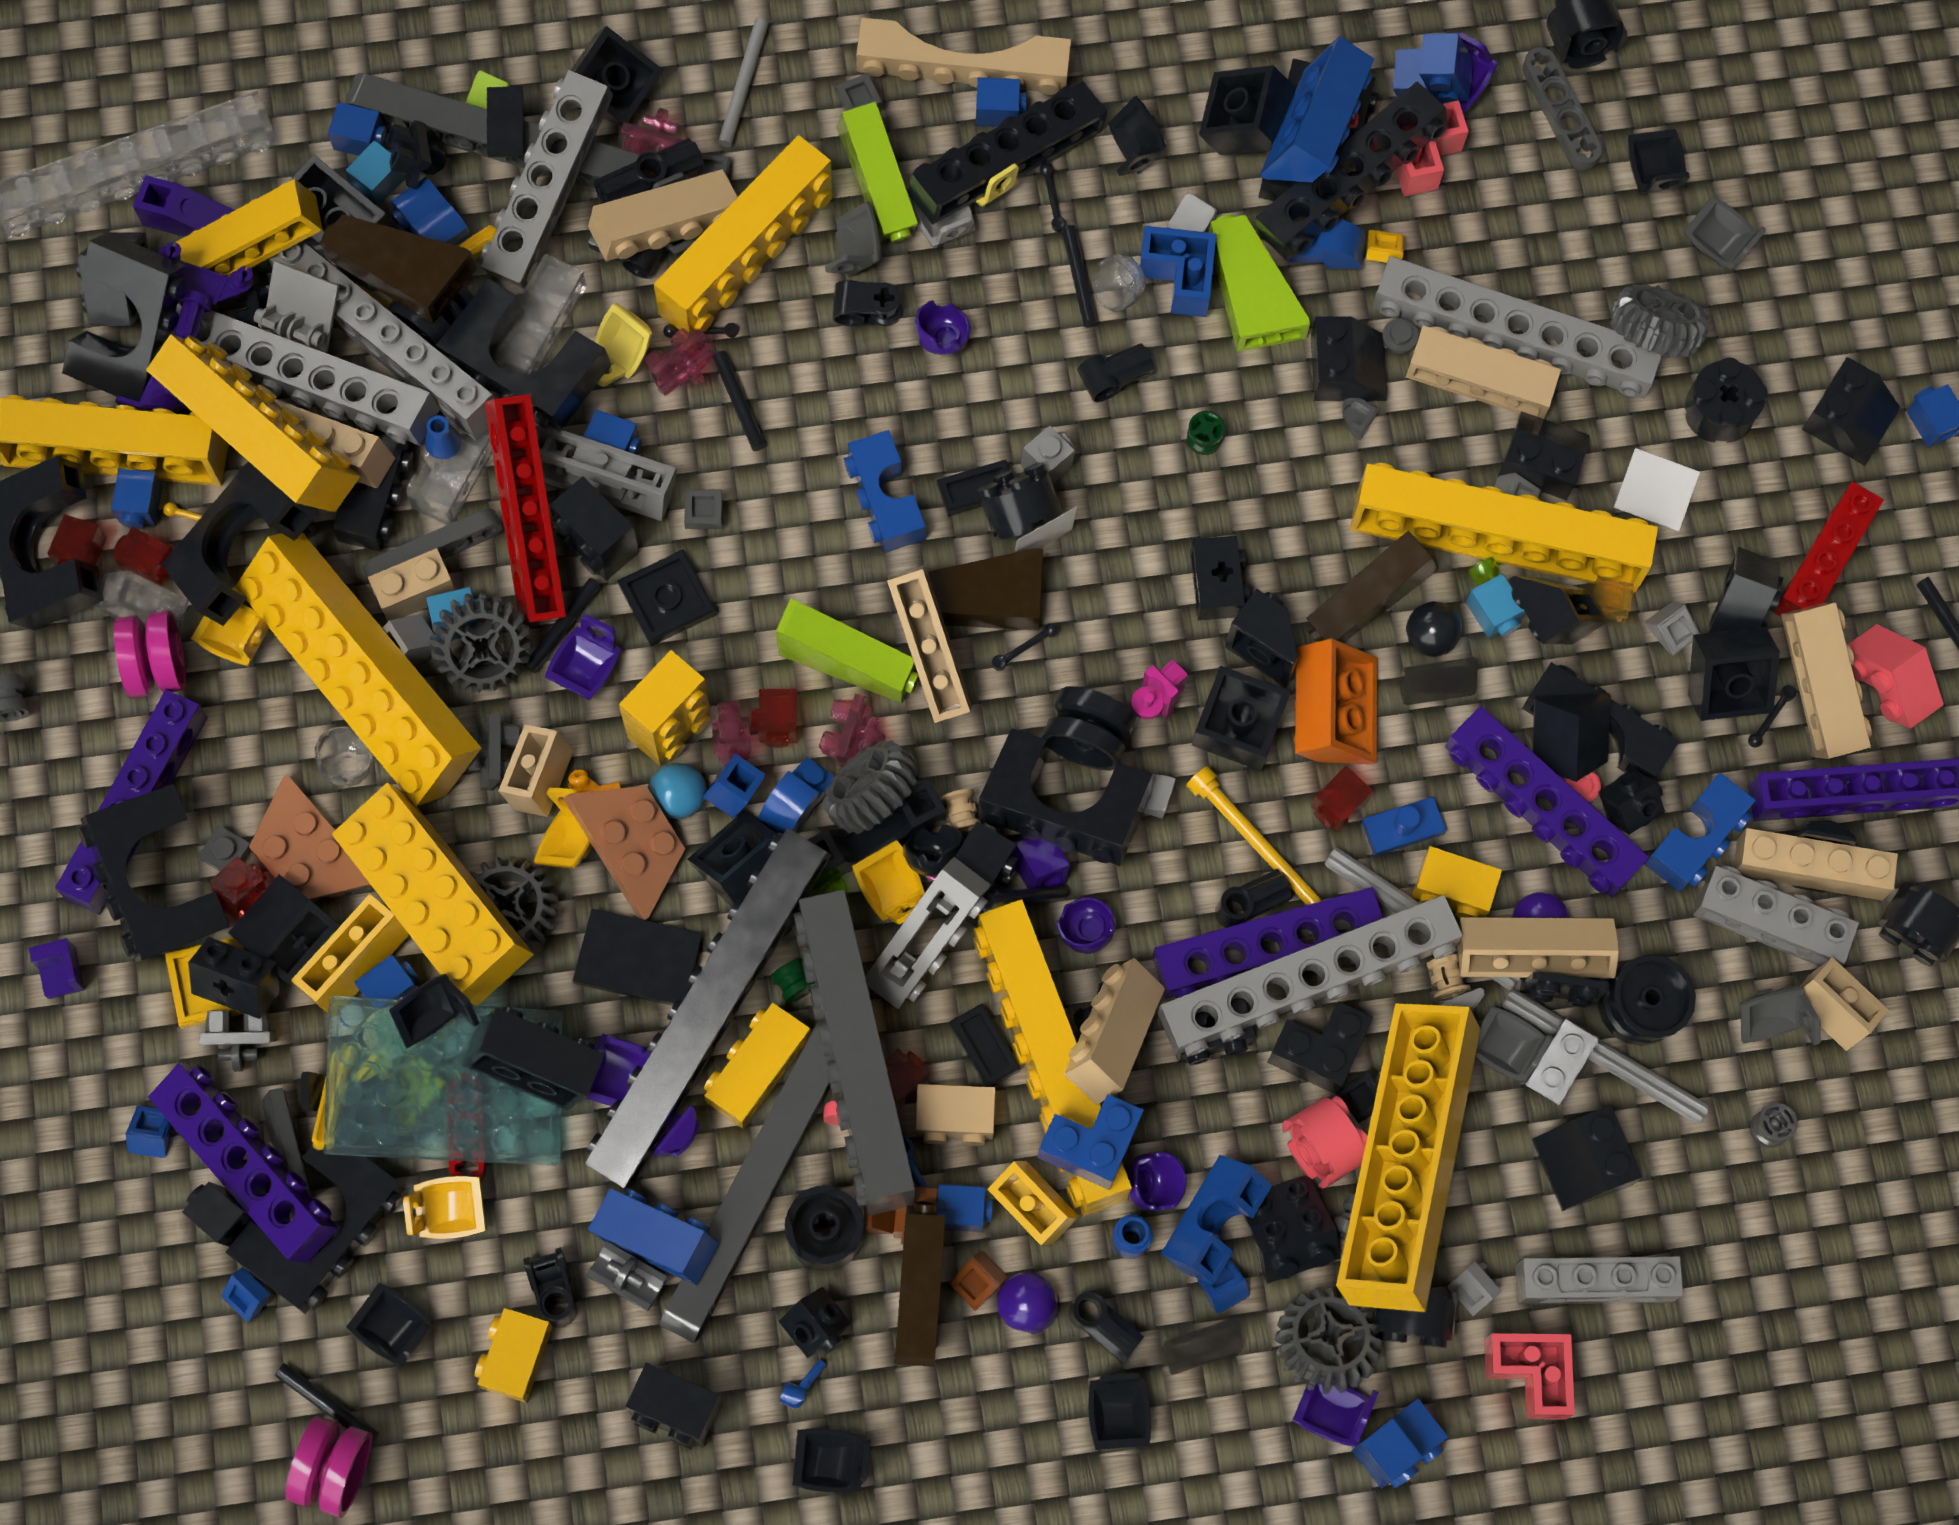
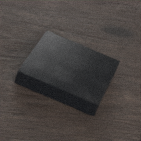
[617,549,717,647]

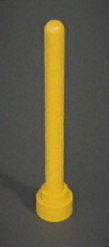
[1186,765,1321,905]

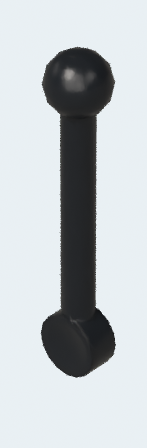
[1040,162,1066,232]
[663,323,739,338]
[992,623,1059,671]
[1748,685,1796,748]

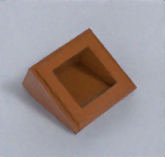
[864,1205,895,1234]
[948,1251,1008,1311]

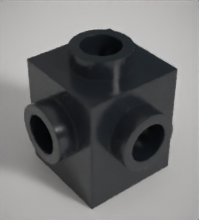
[1598,769,1665,835]
[779,1287,852,1359]

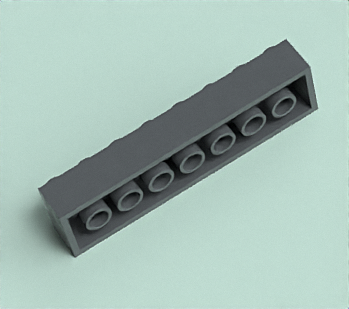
[793,890,915,1216]

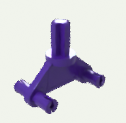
[158,242,253,339]

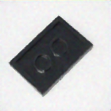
[572,909,703,1006]

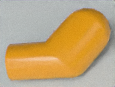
[568,769,620,793]

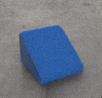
[126,1105,173,1158]
[1196,1258,1250,1314]

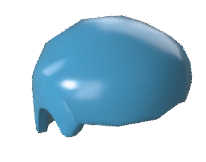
[648,763,707,820]

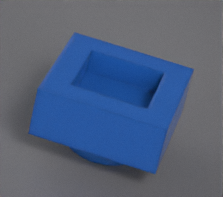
[221,1267,270,1323]

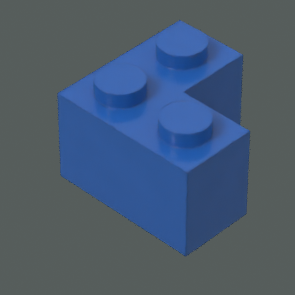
[1393,33,1473,104]
[1138,226,1216,317]
[1037,1094,1144,1190]
[1351,1399,1448,1489]

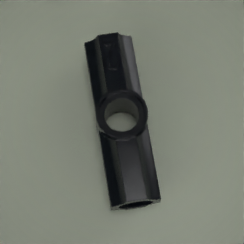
[594,138,704,204]

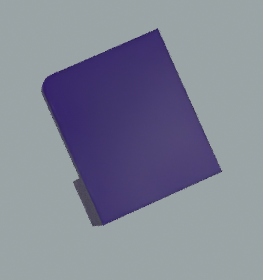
[1015,838,1070,889]
[28,938,84,999]

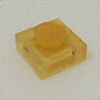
[1593,576,1634,623]

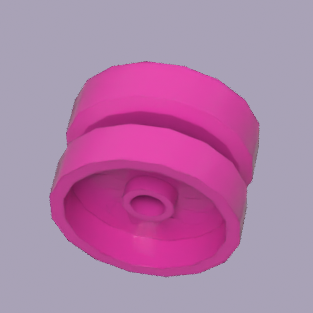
[114,610,186,699]
[285,1415,372,1518]

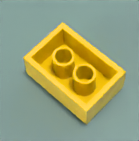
[619,650,711,767]

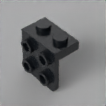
[1520,972,1609,1008]
[1243,1176,1340,1284]

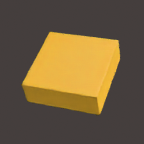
[1366,230,1404,263]

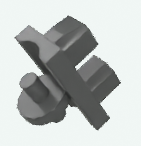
[468,714,519,790]
[199,1010,276,1072]
[586,1241,668,1312]

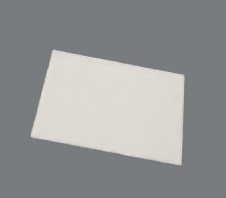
[1614,448,1700,531]
[1015,506,1077,553]

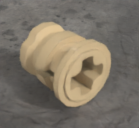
[940,789,981,834]
[1426,954,1471,1001]

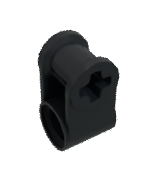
[832,280,902,326]
[523,1247,577,1328]

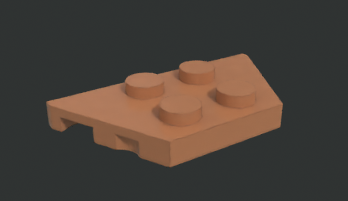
[249,774,373,903]
[563,785,685,920]

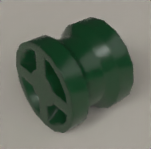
[1186,410,1225,455]
[770,958,815,1004]

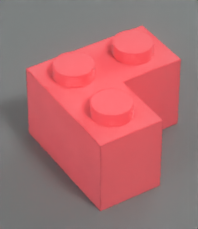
[1396,100,1469,197]
[1848,624,1944,729]
[1484,1333,1575,1420]

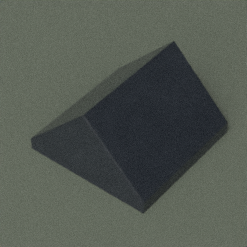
[1532,693,1611,782]

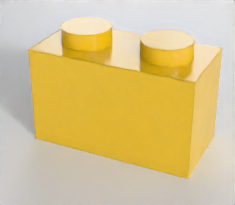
[1411,846,1502,918]
[987,1161,1080,1245]
[474,1308,553,1403]

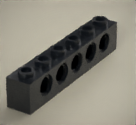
[908,81,1108,225]
[1255,82,1448,261]

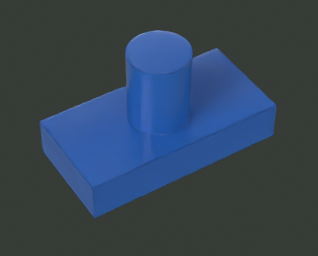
[1361,797,1446,857]

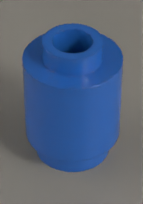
[1111,1214,1153,1259]

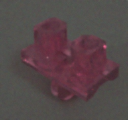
[621,108,684,155]
[644,328,714,396]
[819,693,886,768]
[711,701,752,765]

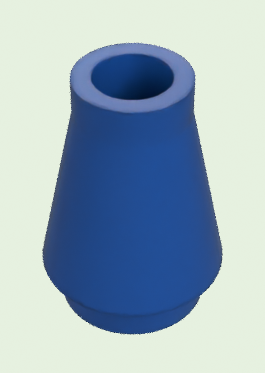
[425,415,462,459]

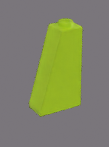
[836,101,918,243]
[1208,214,1310,352]
[776,598,919,703]

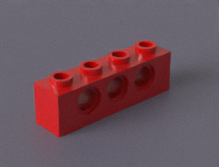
[1772,481,1884,617]

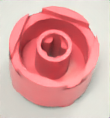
[1282,1096,1367,1188]

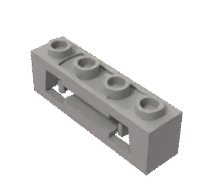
[536,424,676,521]
[865,857,991,1009]
[1515,1257,1683,1305]

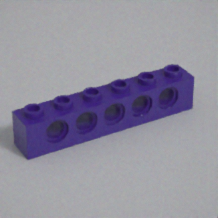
[55,689,208,915]
[1445,706,1650,898]
[1748,758,1959,821]
[1152,887,1383,999]
[148,1063,339,1263]

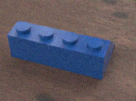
[1259,36,1375,183]

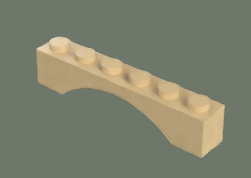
[856,17,1071,95]

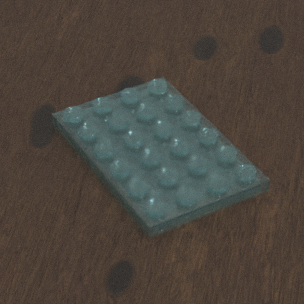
[323,996,563,1166]

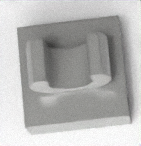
[1447,1262,1501,1316]

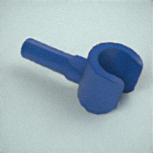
[904,1137,928,1187]
[780,1359,826,1408]

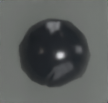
[1406,601,1462,657]
[903,824,963,876]

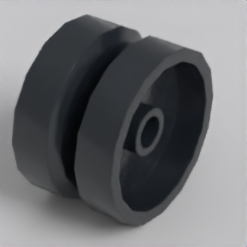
[1042,686,1137,771]
[1598,954,1696,1046]

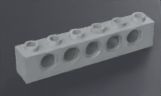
[480,70,613,291]

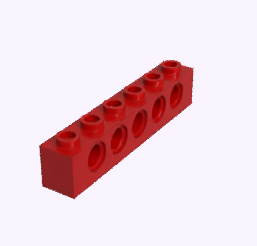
[484,394,566,623]

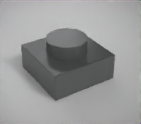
[836,73,882,111]
[684,489,722,529]
[197,825,251,878]

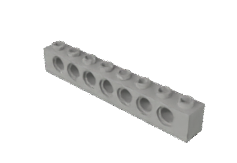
[268,241,494,441]
[1372,256,1661,399]
[171,303,440,446]
[1158,895,1463,1056]

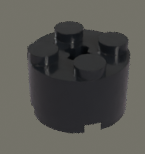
[1546,0,1628,69]
[1685,357,1767,443]
[977,462,1063,539]
[1879,882,1959,967]
[785,1185,864,1271]
[1375,1289,1458,1348]

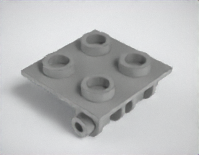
[254,261,339,353]

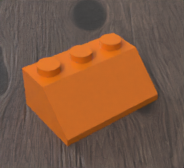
[1294,638,1377,765]

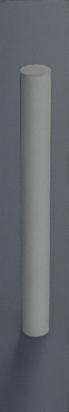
[718,18,769,147]

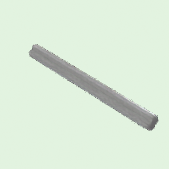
[1325,848,1521,990]
[1502,989,1709,1124]

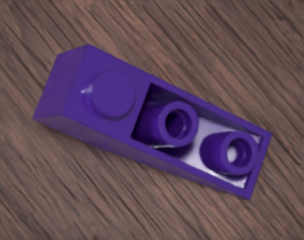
[133,175,234,237]

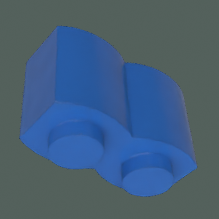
[391,177,471,246]

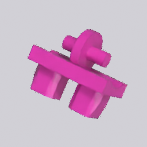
[1131,660,1188,720]

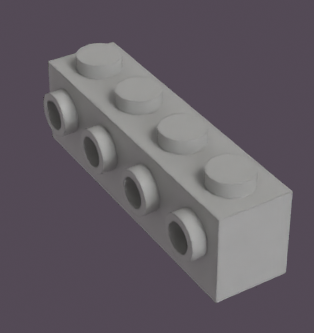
[1693,866,1859,966]

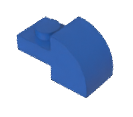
[1288,219,1366,269]
[758,757,835,834]

